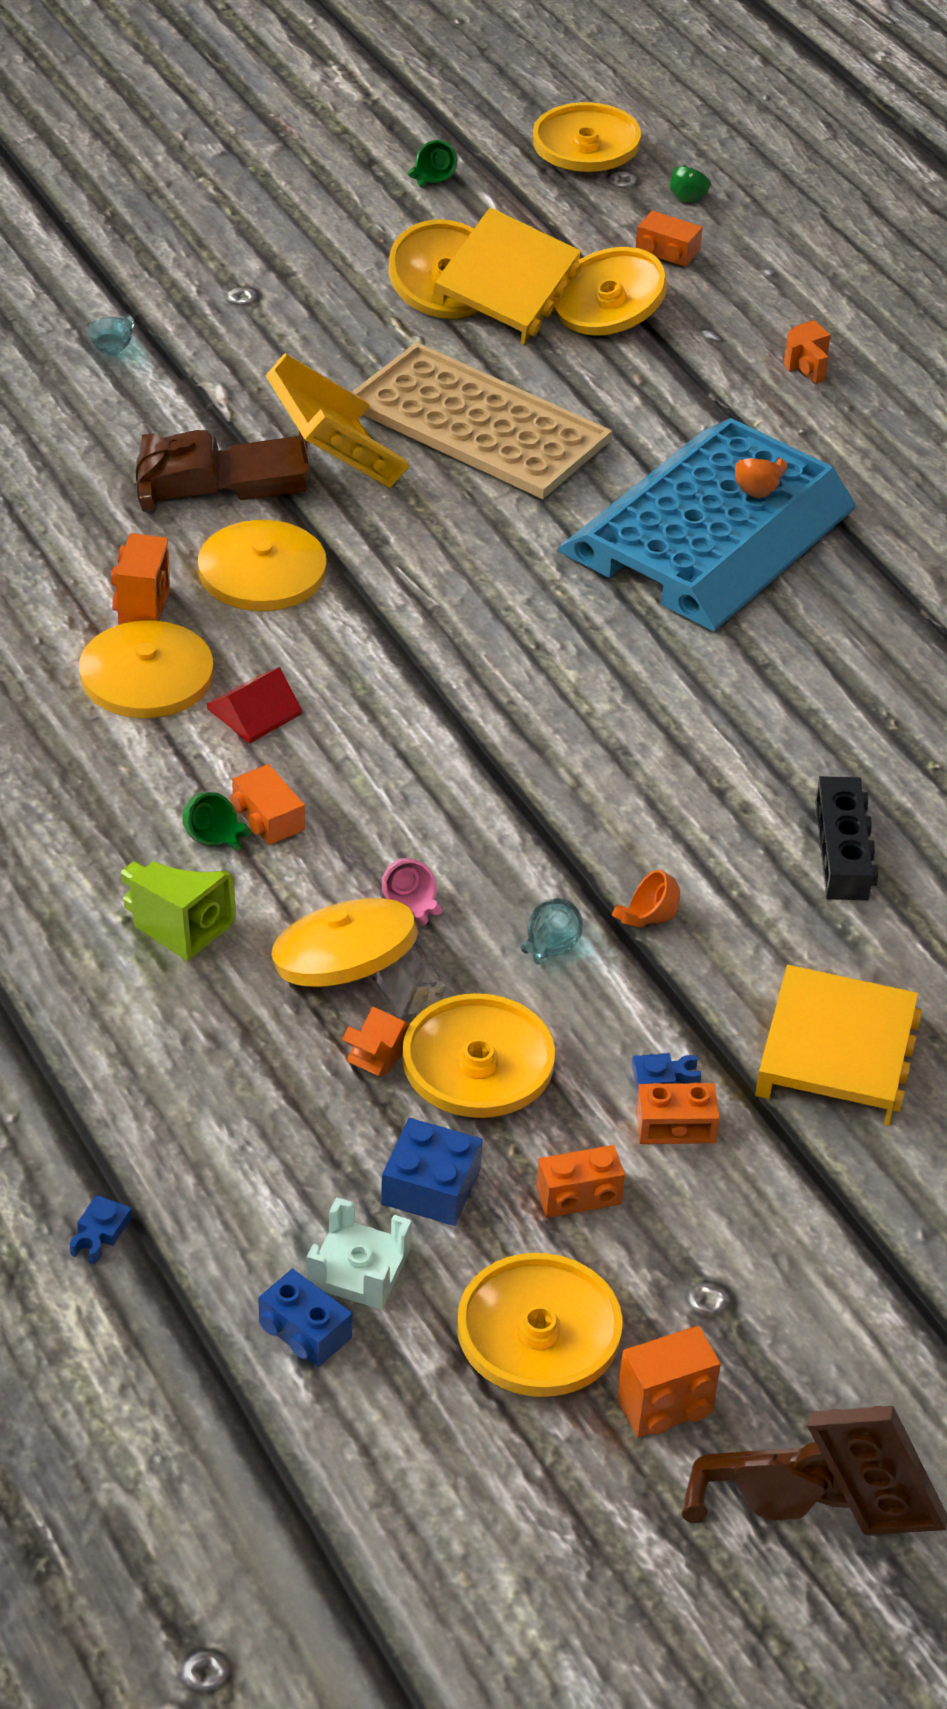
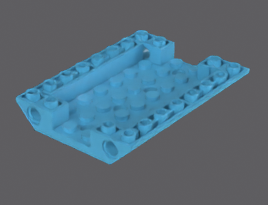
[558,418,856,632]

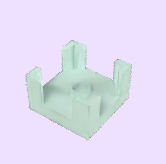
[307,1197,412,1310]

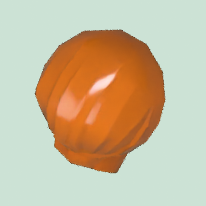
[735,458,788,498]
[612,869,681,928]

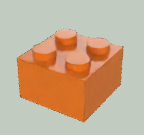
[111,533,170,625]
[617,1325,721,1438]

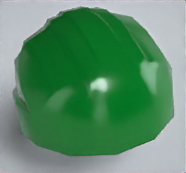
[408,140,458,187]
[669,165,711,203]
[182,792,252,851]

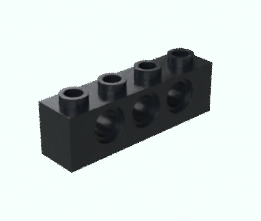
[815,776,878,901]

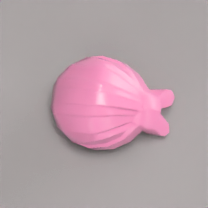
[382,858,443,926]

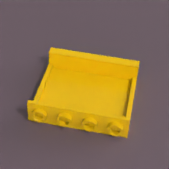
[432,207,582,345]
[266,353,410,488]
[755,964,922,1126]

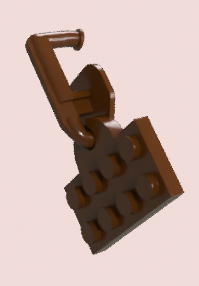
[682,1406,947,1535]

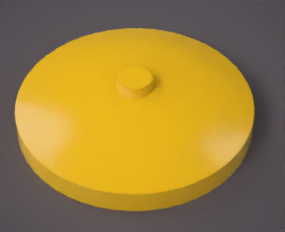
[533,102,641,172]
[388,219,480,319]
[554,247,668,335]
[198,520,326,611]
[79,620,214,718]
[271,898,418,987]
[403,993,555,1118]
[457,1253,622,1397]

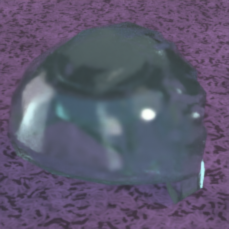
[88,314,134,355]
[520,897,583,965]

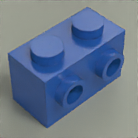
[258,1268,353,1368]

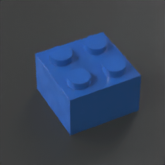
[381,1118,483,1226]

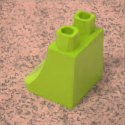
[120,861,236,961]

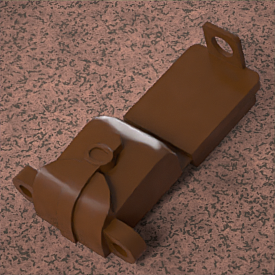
[136,430,310,512]

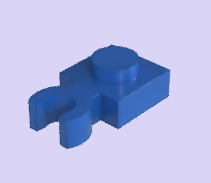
[632,1053,701,1092]
[70,1195,132,1264]

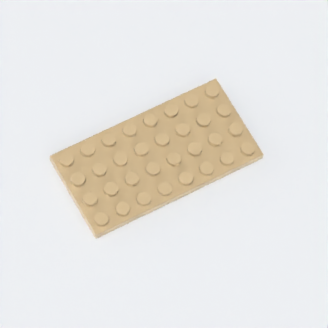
[352,342,612,499]

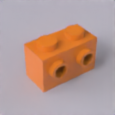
[636,210,703,267]
[230,763,305,845]
[636,1083,720,1144]
[536,1145,625,1218]

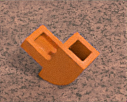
[784,320,831,384]
[342,1006,409,1077]

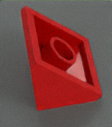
[207,667,302,743]

